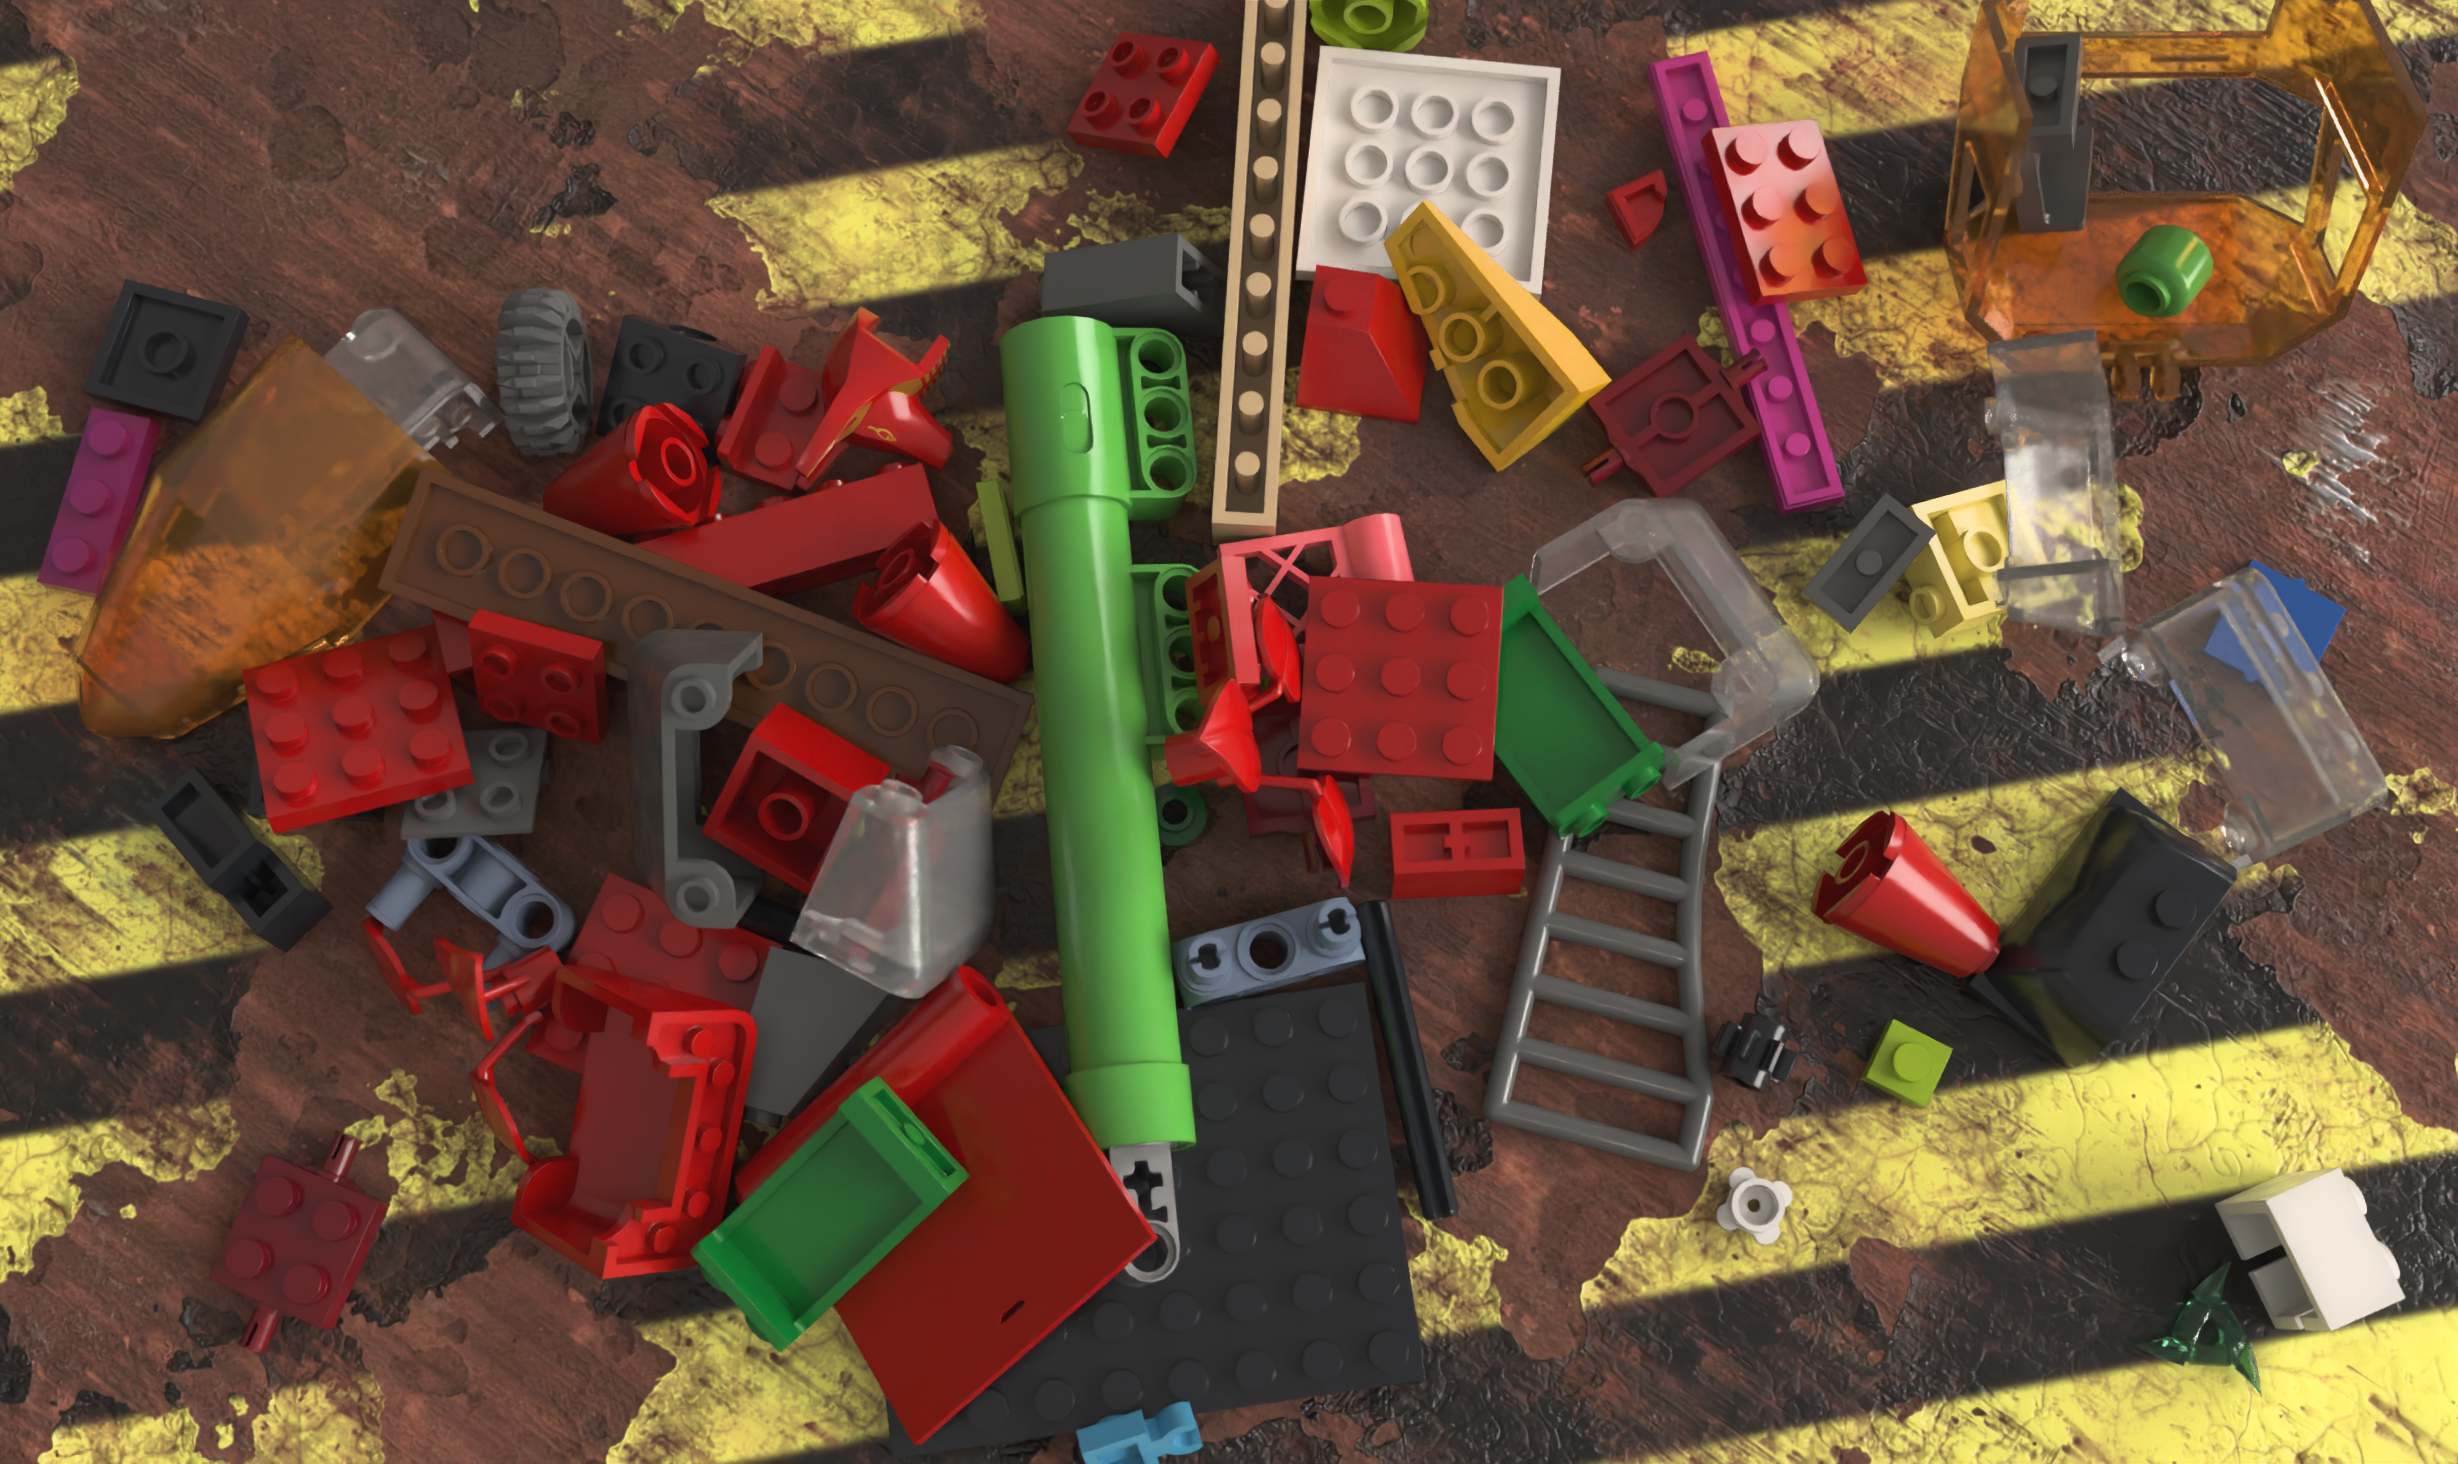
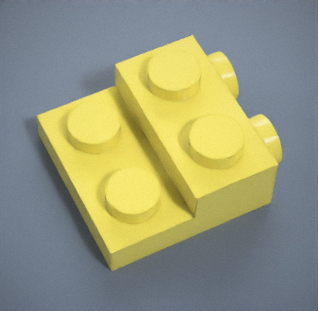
[1904,479,2059,639]

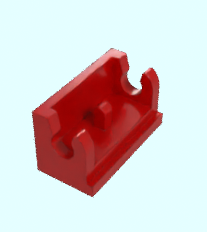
[1388,808,1525,900]

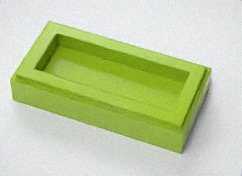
[976,479,1029,617]

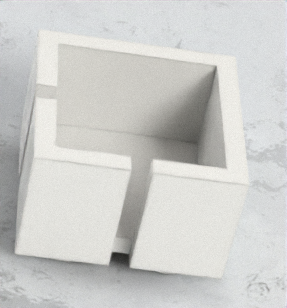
[2214,1167,2406,1331]

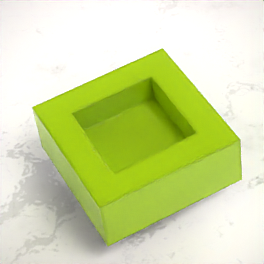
[1860,1019,1953,1109]

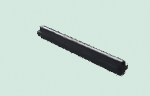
[1355,899,1459,1221]

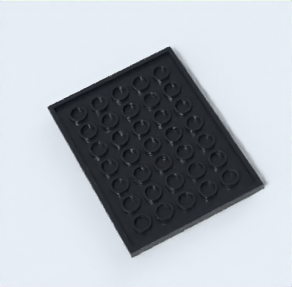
[848,982,1426,1459]

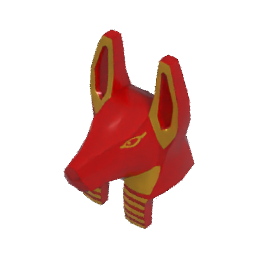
[794,306,954,494]

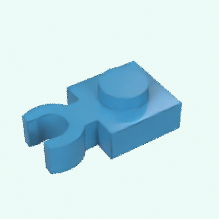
[1076,1401,1203,1464]

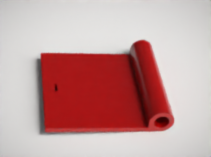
[734,965,1158,1445]

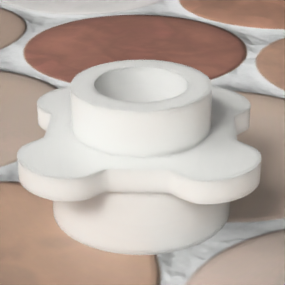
[1716,1167,1792,1244]

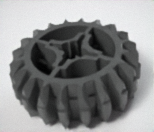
[494,287,594,458]

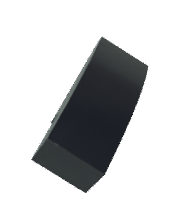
[145,765,333,953]

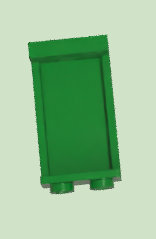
[1494,572,1665,841]
[690,1075,970,1352]

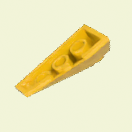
[1383,200,1612,472]

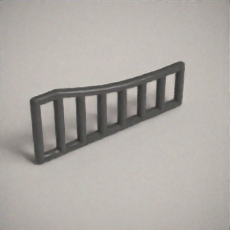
[1482,665,1734,1173]

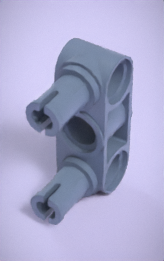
[365,835,579,1012]
[1170,897,1366,1011]

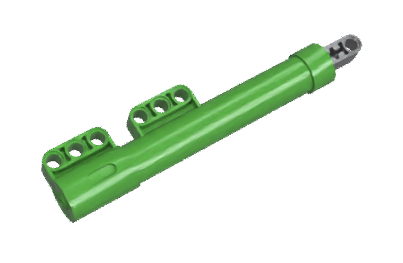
[999,315,1208,1288]

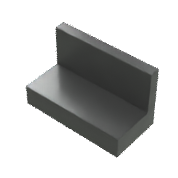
[1798,493,1937,634]

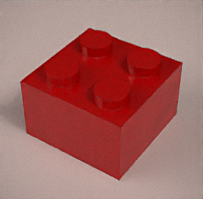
[701,702,892,899]

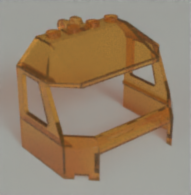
[1942,0,2430,402]

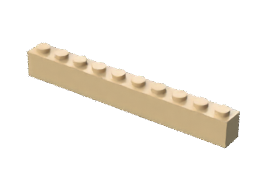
[1212,0,1307,545]

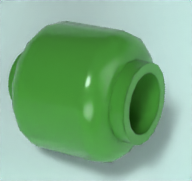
[2115,225,2213,318]

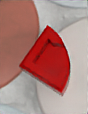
[1604,169,1667,252]

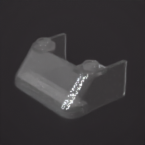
[1985,329,2126,637]
[1530,497,1820,791]
[2096,567,2388,872]

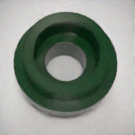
[1155,783,1207,847]

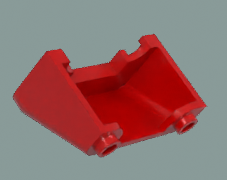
[511,965,757,1279]

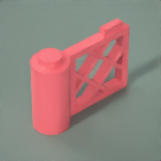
[1216,513,1415,680]

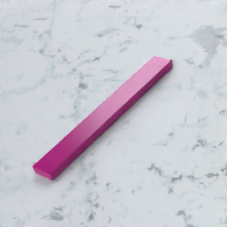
[1646,50,1845,516]

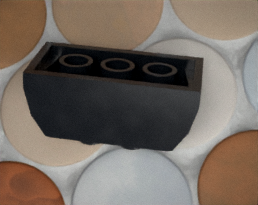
[1962,787,2237,1070]

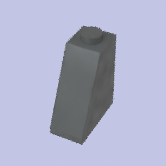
[1038,233,1228,337]
[742,946,909,1129]

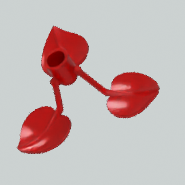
[1164,593,1355,890]
[362,916,562,1166]

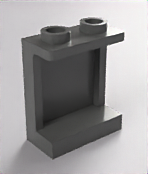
[2004,33,2094,234]

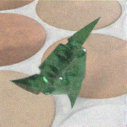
[2133,1260,2262,1397]

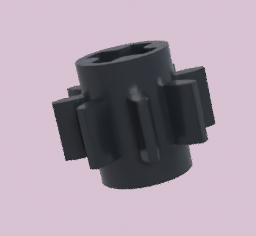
[1710,1012,1799,1094]

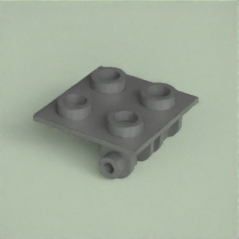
[400,727,555,840]

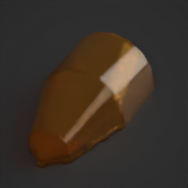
[71,331,457,740]

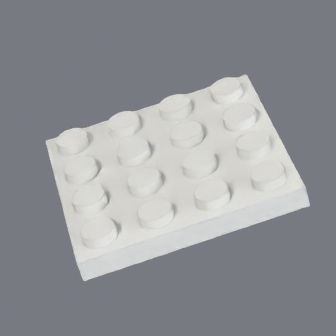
[1296,45,1561,302]

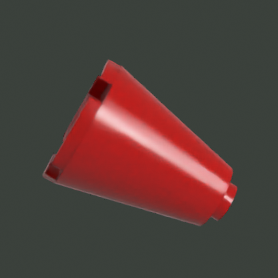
[542,402,721,536]
[851,519,1030,685]
[1811,810,2001,978]

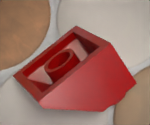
[1296,265,1430,425]

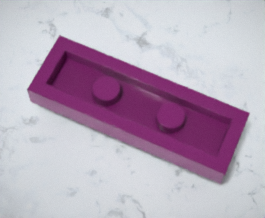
[37,407,161,600]

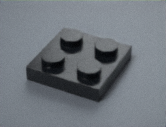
[83,279,250,429]

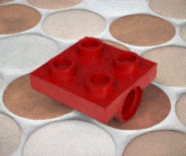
[1066,32,1222,159]
[467,608,610,745]

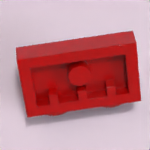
[715,344,824,498]
[1185,556,1262,706]

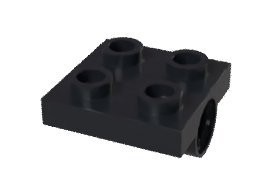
[594,314,748,468]

